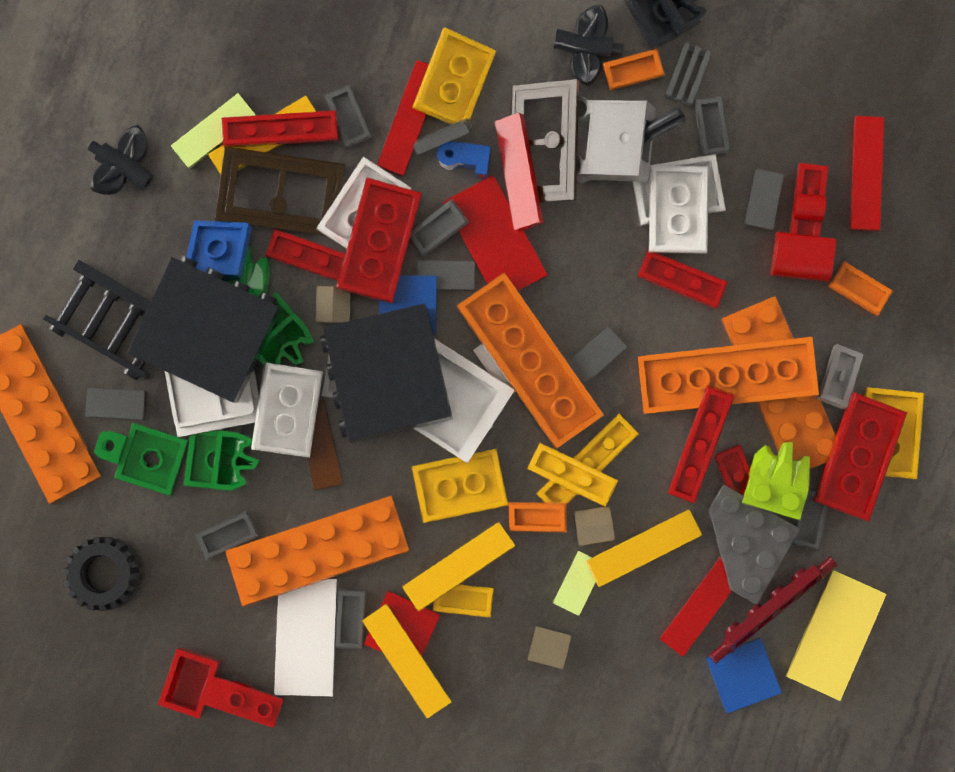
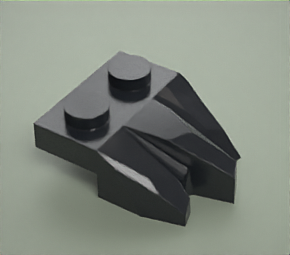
[625,0,707,50]

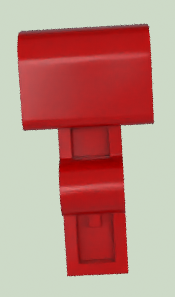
[770,163,836,283]
[158,648,284,728]

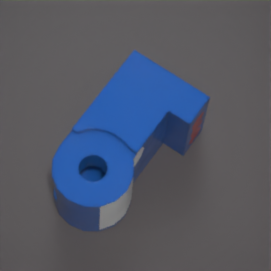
[437,141,491,179]

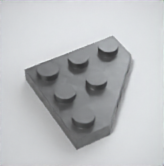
[708,485,800,605]

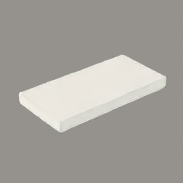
[274,579,337,697]

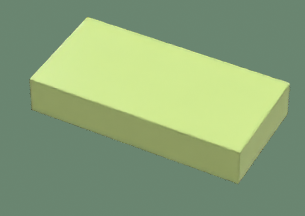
[553,551,596,616]

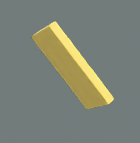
[785,570,887,701]

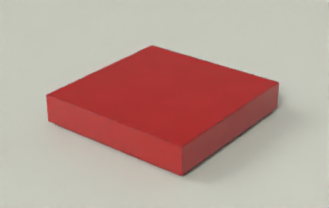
[364,591,441,656]

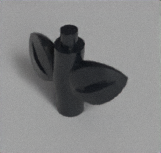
[554,5,624,86]
[88,124,154,195]

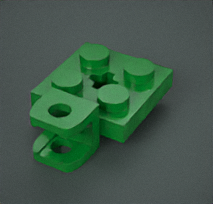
[94,423,189,496]

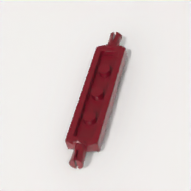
[709,556,837,664]

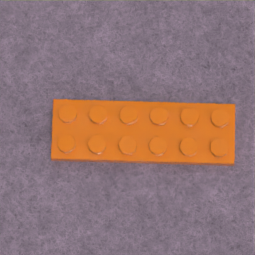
[456,272,604,449]
[721,296,836,469]
[0,324,103,504]
[637,337,819,414]
[225,496,410,607]

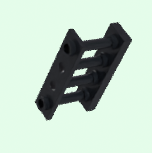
[43,259,151,380]

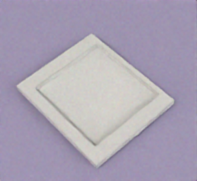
[414,338,515,463]
[165,370,259,437]

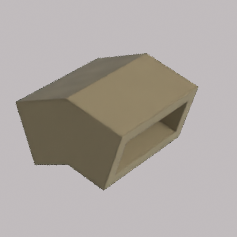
[315,286,351,324]
[574,506,615,546]
[528,626,571,669]

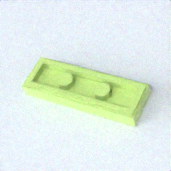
[171,93,255,170]

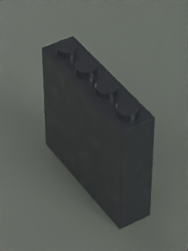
[127,255,282,403]
[320,303,453,443]

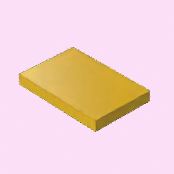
[412,27,496,125]
[864,387,924,479]
[412,449,508,523]

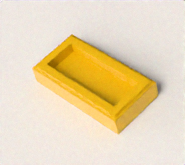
[433,584,494,617]

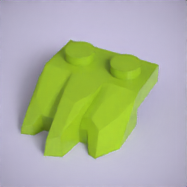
[742,442,810,520]

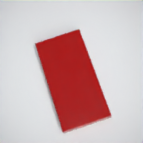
[443,175,548,292]
[336,177,422,304]
[813,392,908,522]

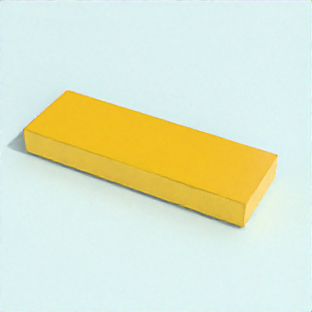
[527,443,618,507]

